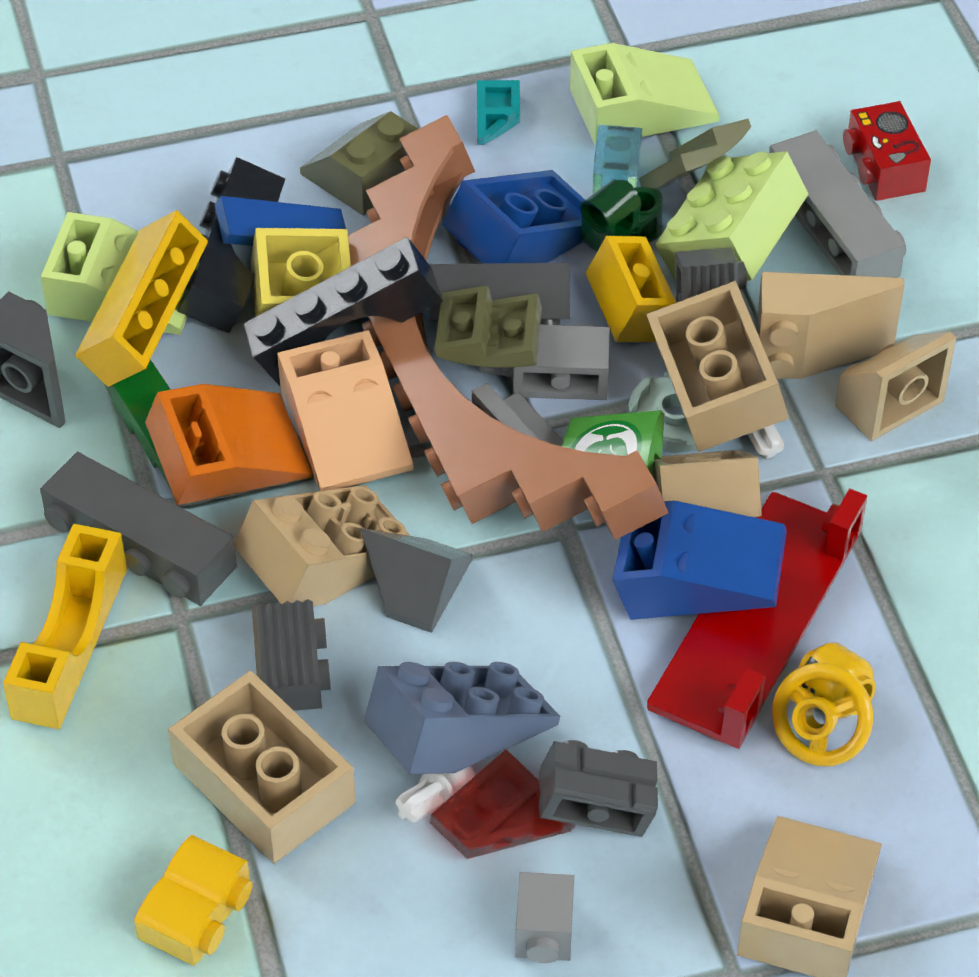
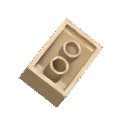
[756,272,905,379]

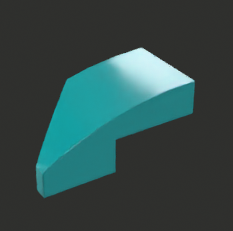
[477,80,520,145]

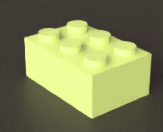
[655,151,808,282]

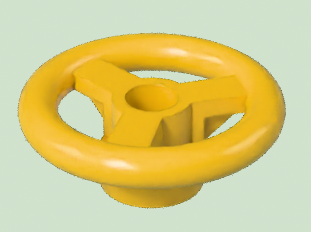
[772,663,873,767]

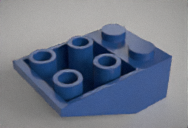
[612,500,787,620]

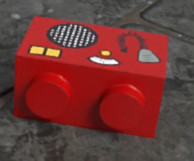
[843,101,931,201]

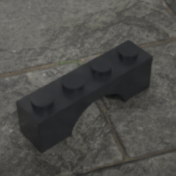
[178,157,286,333]
[244,237,443,386]

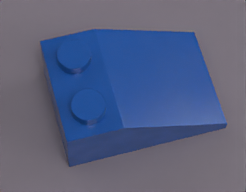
[442,170,585,263]

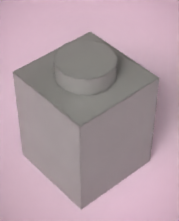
[515,872,575,963]

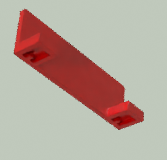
[647,488,868,749]

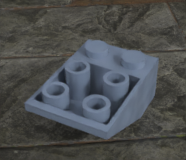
[364,662,561,774]

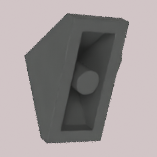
[360,528,472,633]

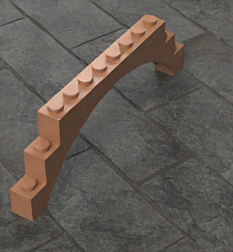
[348,115,668,540]

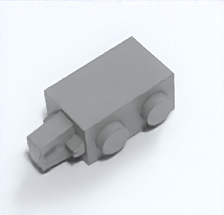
[478,324,610,400]

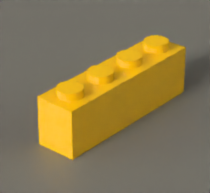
[75,210,208,387]

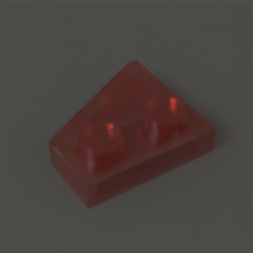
[429,749,576,859]

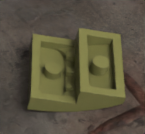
[638,118,751,190]
[434,285,542,368]

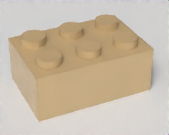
[646,281,789,452]
[168,670,356,864]

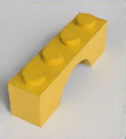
[3,523,127,730]

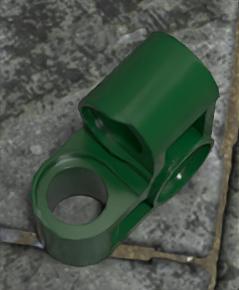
[580,179,663,252]

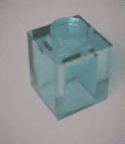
[592,125,642,193]

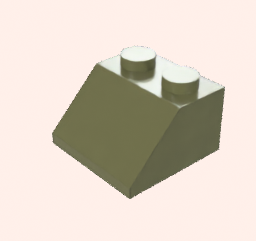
[300,111,418,216]

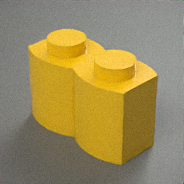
[134,835,253,966]

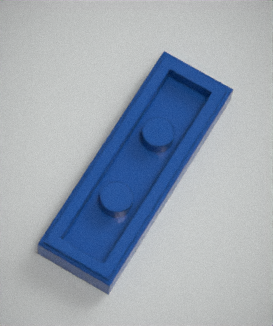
[215,196,346,246]

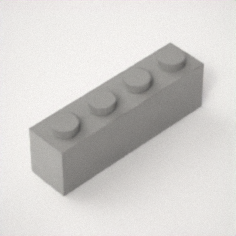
[769,130,906,278]

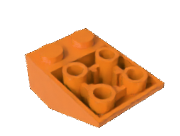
[145,384,313,505]

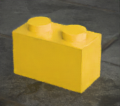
[585,236,676,342]

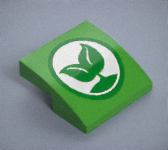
[562,410,665,477]

